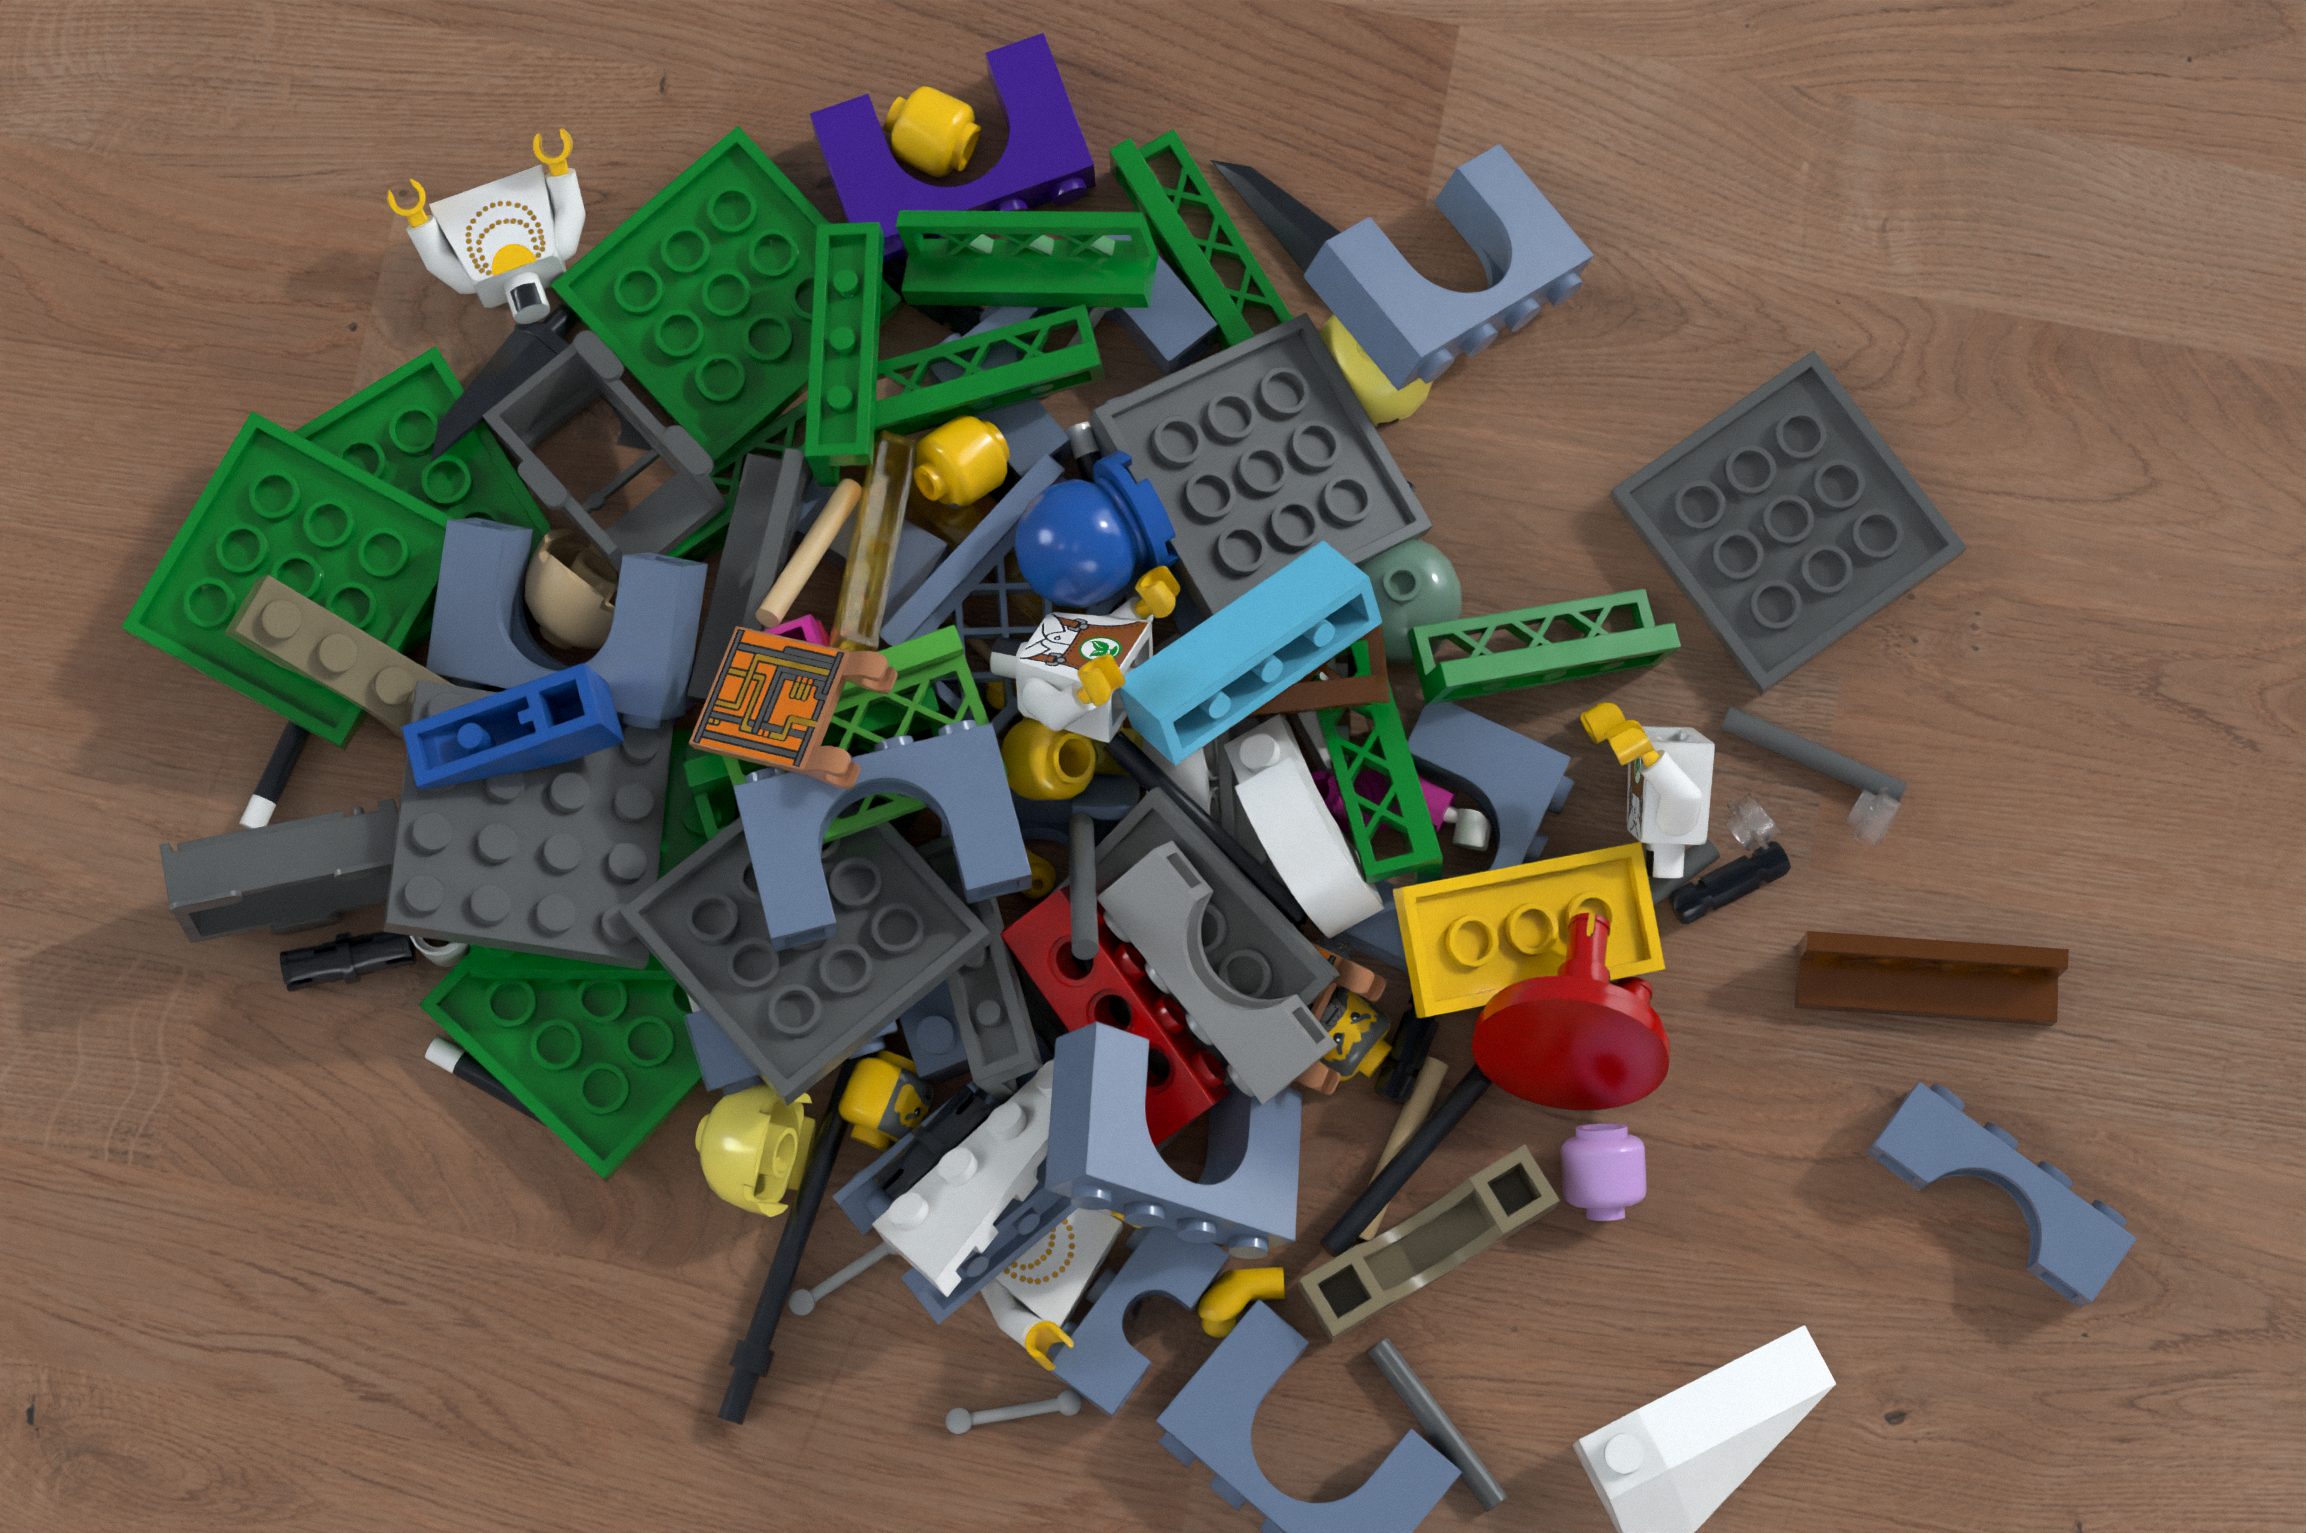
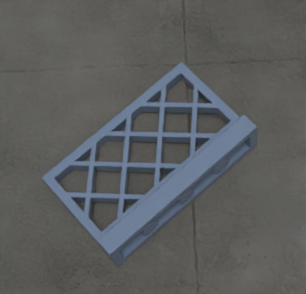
[870,453,1146,736]

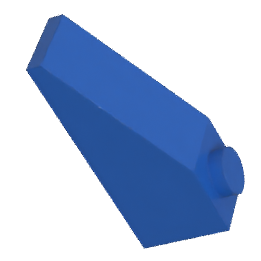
[401,663,624,790]

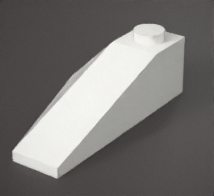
[1572,1325,1836,1533]

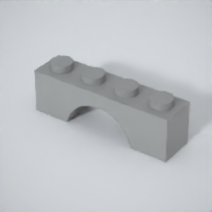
[1097,841,1337,1105]

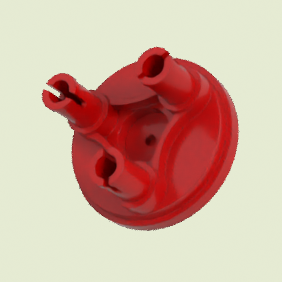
[1472,913,1670,1110]

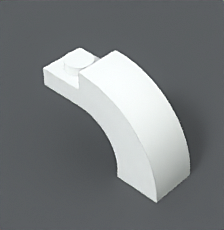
[1224,714,1385,939]

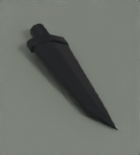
[1210,160,1341,273]
[431,304,578,462]

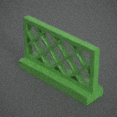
[722,625,1009,844]

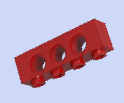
[1000,884,1230,1147]

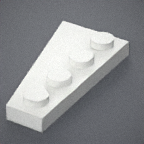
[872,1059,1054,1297]

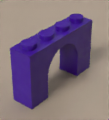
[810,33,1096,263]

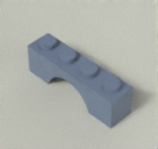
[1865,1082,2137,1308]

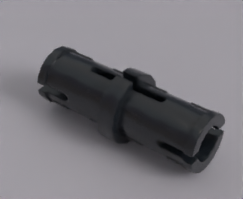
[280,931,417,992]
[872,1084,992,1201]

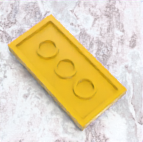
[1393,842,1665,1018]

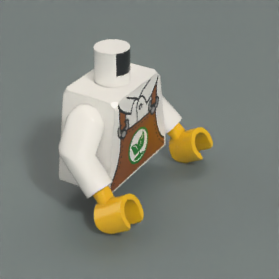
[990,566,1180,743]
[1580,702,1715,878]

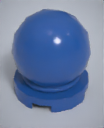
[1014,450,1180,608]

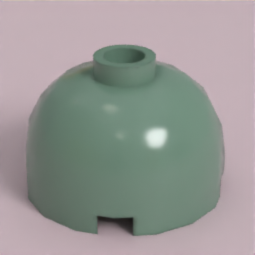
[1359,539,1462,665]

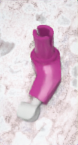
[1311,770,1491,851]

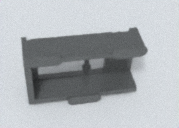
[482,331,727,575]
[159,798,398,943]

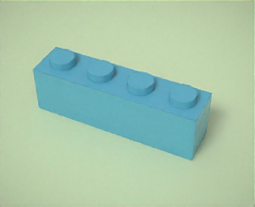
[1118,540,1383,765]

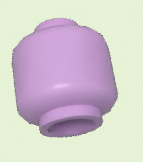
[1560,1123,1647,1221]

